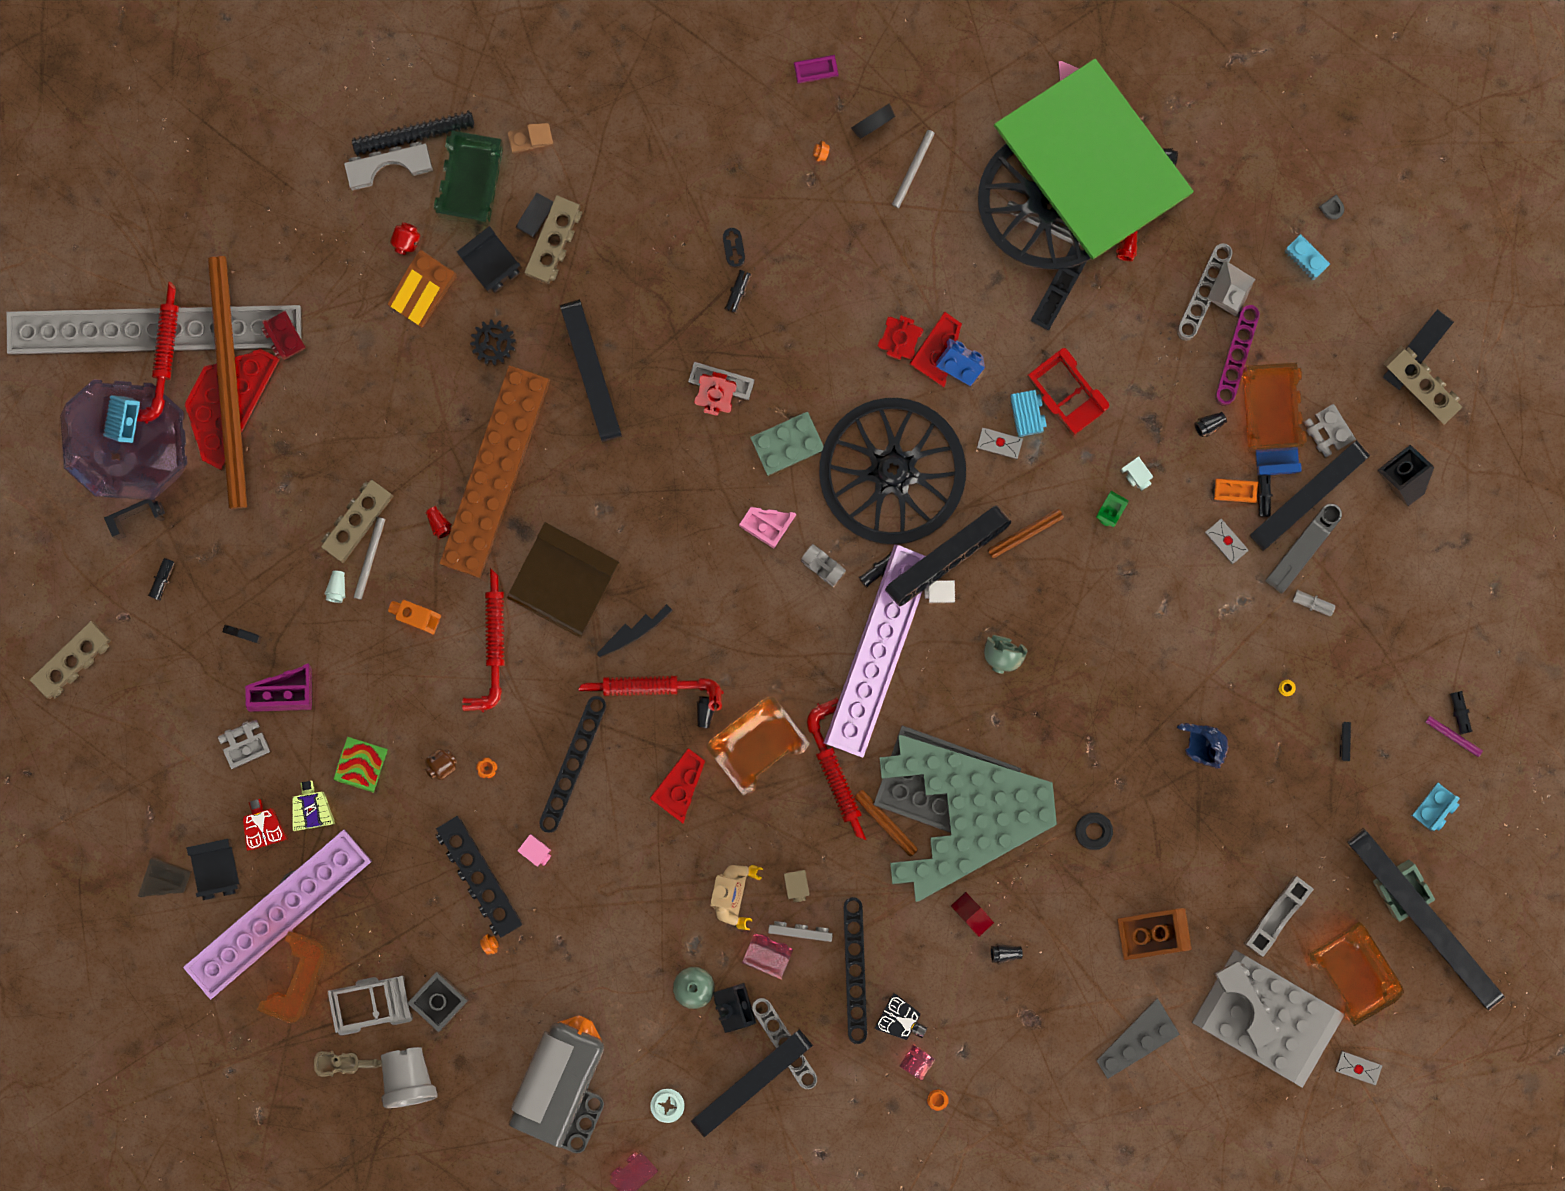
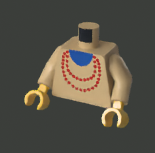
[711,865,763,930]

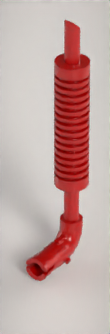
[137,281,179,424]
[462,568,505,713]
[578,676,724,711]
[807,697,867,841]

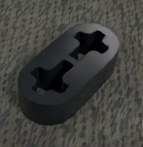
[723,228,745,268]

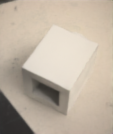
[925,581,955,603]

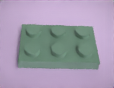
[750,412,824,476]

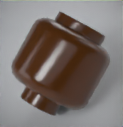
[425,749,457,780]

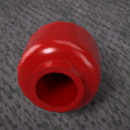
[390,222,420,255]

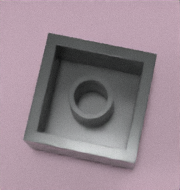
[408,971,469,1032]

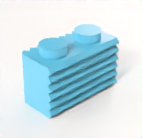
[1285,234,1330,280]
[1010,390,1047,437]
[103,395,140,443]

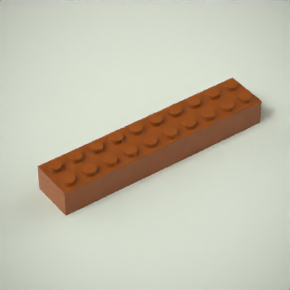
[439,365,550,579]

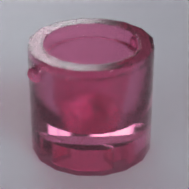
[899,1045,936,1081]

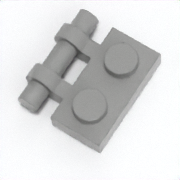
[1303,404,1356,458]
[218,720,271,769]

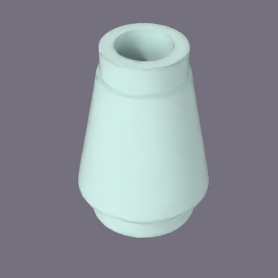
[325,571,345,603]

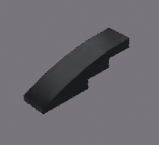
[1031,244,1087,331]
[1383,309,1454,390]
[597,604,673,658]

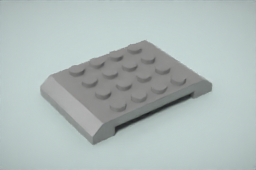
[1192,950,1345,1088]

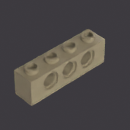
[524,195,583,285]
[1383,346,1462,425]
[321,479,393,563]
[30,621,111,699]
[784,870,809,903]

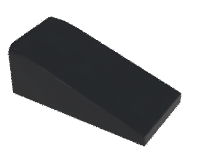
[516,193,553,239]

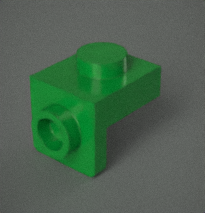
[1096,491,1129,527]

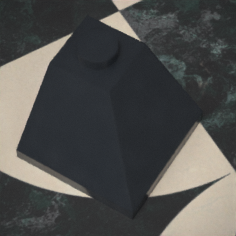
[1378,445,1434,506]

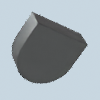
[1319,195,1344,220]

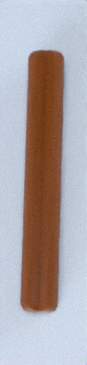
[988,509,1064,558]
[854,790,918,857]

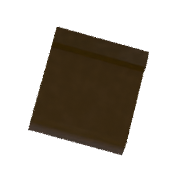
[507,522,621,638]

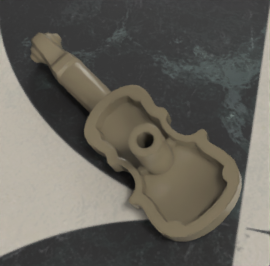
[314,1051,382,1077]

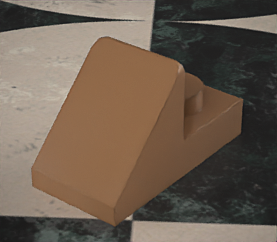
[508,123,553,153]

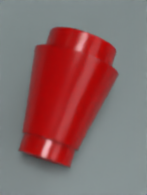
[1116,231,1138,261]
[425,506,452,539]

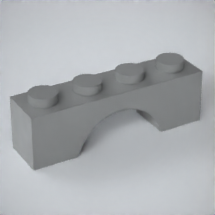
[344,142,433,191]
[1244,876,1314,957]
[1214,961,1280,1049]

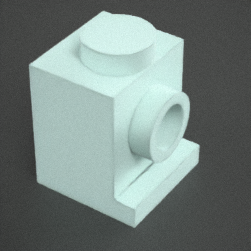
[1120,457,1153,491]

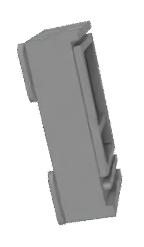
[328,976,413,1035]

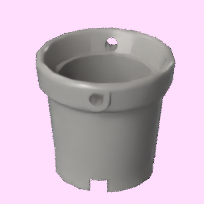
[381,1047,438,1108]

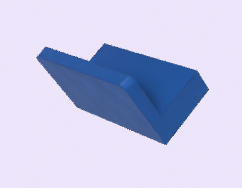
[1256,448,1302,476]

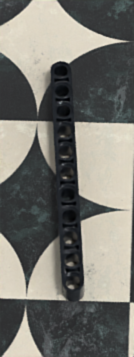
[1347,828,1505,1012]

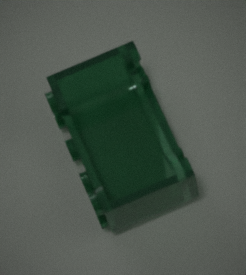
[434,131,504,226]

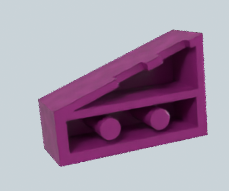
[245,663,312,712]

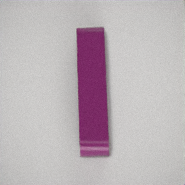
[1215,305,1260,406]

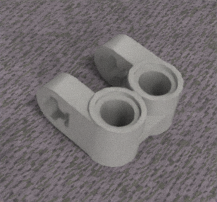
[801,544,846,587]

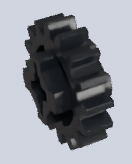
[470,319,516,366]

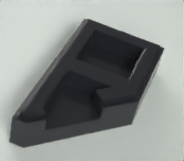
[222,625,262,644]
[1339,722,1351,762]

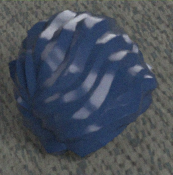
[1177,723,1229,769]

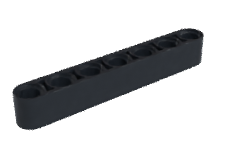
[560,299,622,443]
[1249,440,1371,551]
[885,505,1012,607]
[539,696,607,833]
[843,897,867,1044]
[691,1029,813,1137]

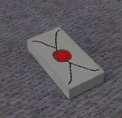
[977,428,1023,459]
[1205,519,1249,564]
[1335,1051,1383,1085]

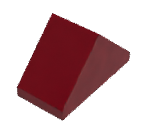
[951,892,994,937]

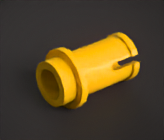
[1278,680,1296,696]

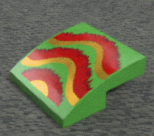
[334,737,388,793]

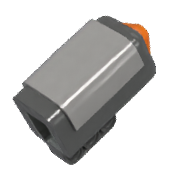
[508,1015,604,1153]

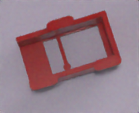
[1027,348,1110,436]

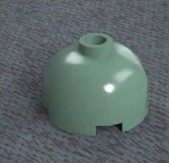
[984,635,1028,674]
[673,967,715,1009]

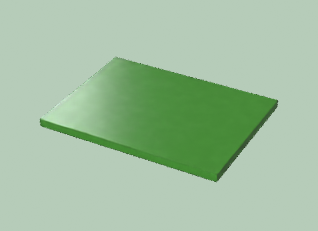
[994,58,1194,260]

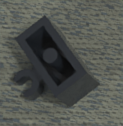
[713,983,757,1033]

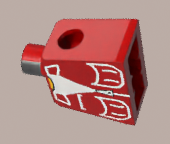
[243,799,288,851]

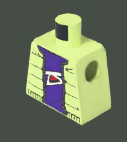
[293,781,335,831]

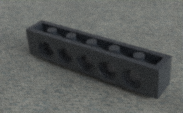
[435,816,524,938]

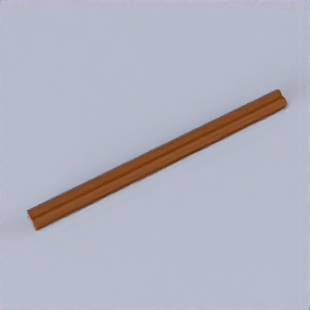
[208,256,247,509]

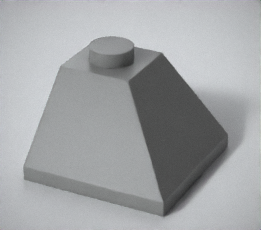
[1207,261,1255,317]

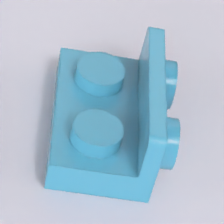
[1411,783,1460,832]

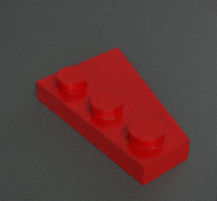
[909,312,962,388]
[649,748,705,824]

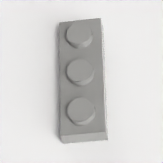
[688,362,755,400]
[768,921,833,942]

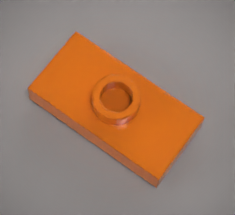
[1214,479,1258,503]

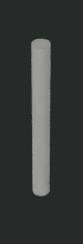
[892,130,935,208]
[353,517,385,600]

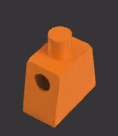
[388,600,441,635]

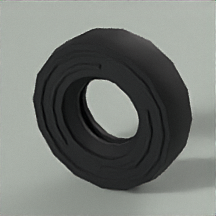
[1075,812,1113,850]

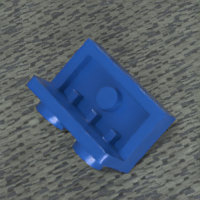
[936,338,985,386]

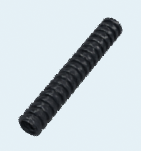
[352,110,475,156]

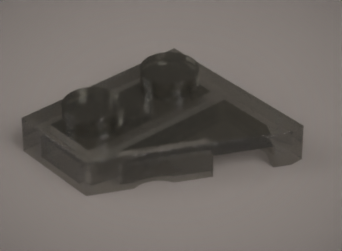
[138,857,192,897]

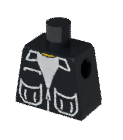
[874,992,928,1040]

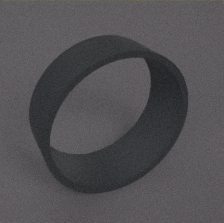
[851,103,896,139]

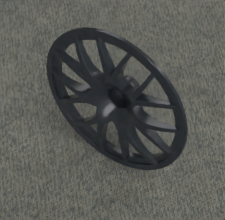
[978,143,1091,269]
[819,398,966,544]

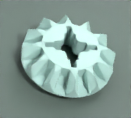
[651,1089,684,1123]

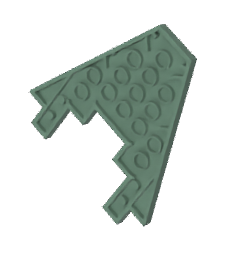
[880,735,1057,902]

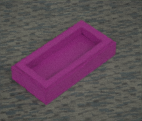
[794,55,839,84]

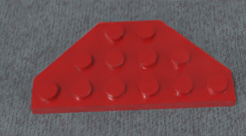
[185,349,280,471]

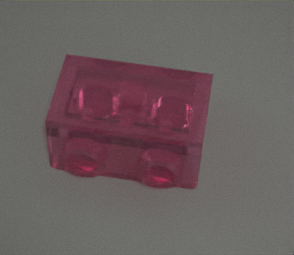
[742,934,793,979]
[609,1152,658,1191]

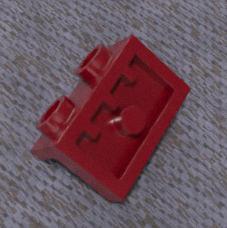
[261,311,306,360]

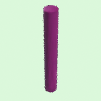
[1425,716,1483,757]

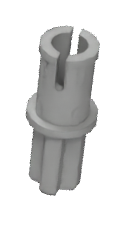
[1292,589,1335,616]

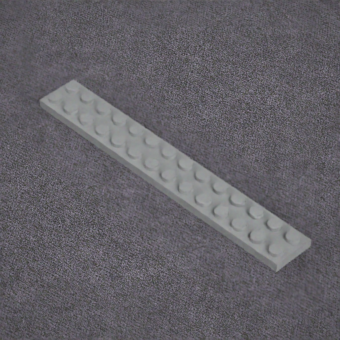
[7,305,302,354]

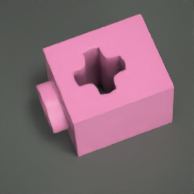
[518,834,551,867]

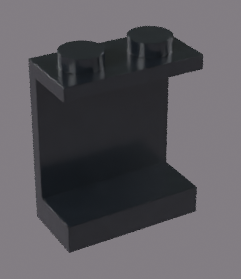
[457,226,522,293]
[104,497,166,540]
[186,839,240,900]

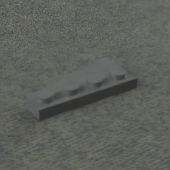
[1096,998,1180,1079]

